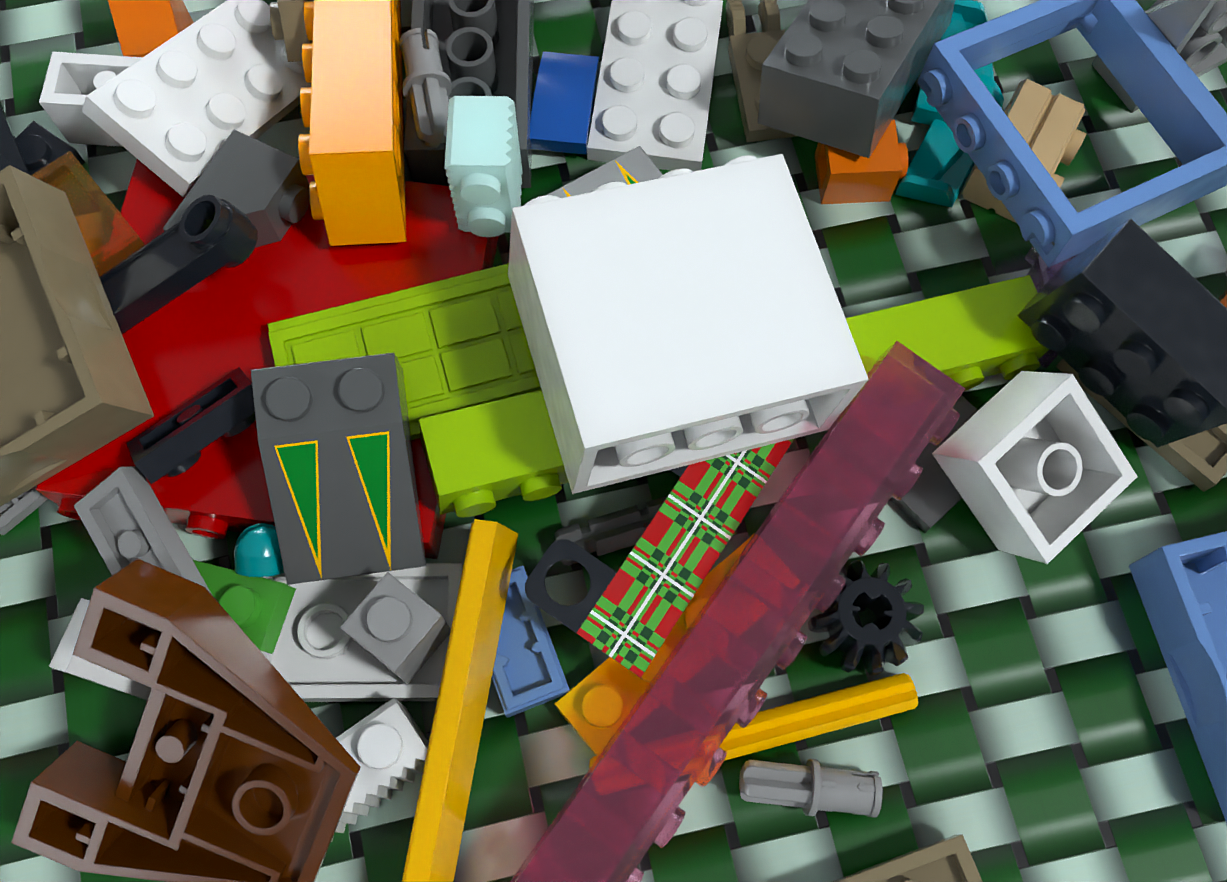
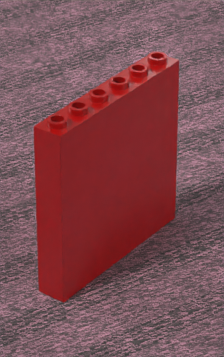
[36,159,499,559]

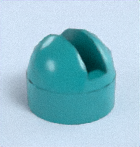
[234,523,285,577]

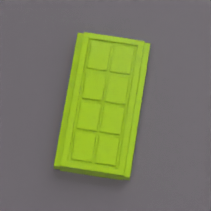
[267,263,541,440]

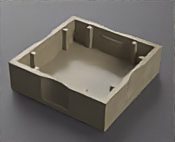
[0,165,154,507]

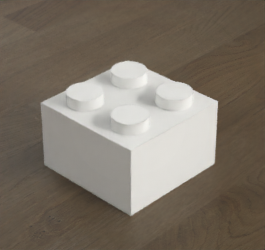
[932,371,1138,564]

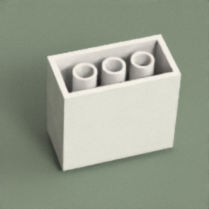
[508,154,869,494]

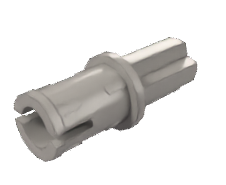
[399,28,452,148]
[739,759,883,818]

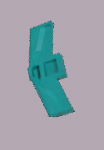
[895,0,1004,207]

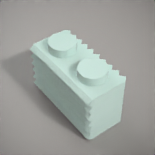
[444,96,523,237]

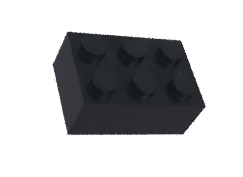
[1017,218,1227,448]

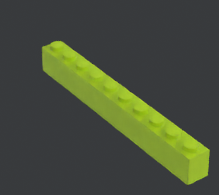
[419,275,1050,518]

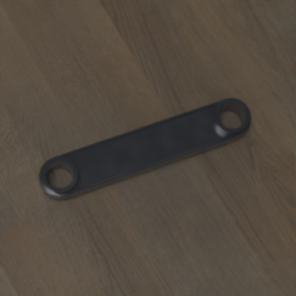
[99,195,258,334]

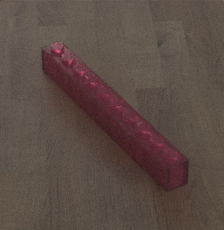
[510,341,965,882]

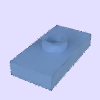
[492,566,570,718]

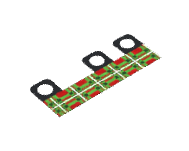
[525,438,795,678]

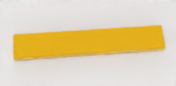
[402,519,519,882]

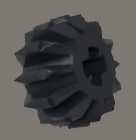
[808,559,924,676]

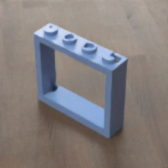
[917,0,1227,268]

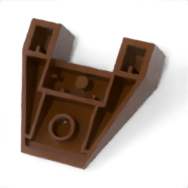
[11,558,361,882]

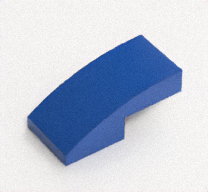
[530,51,599,154]

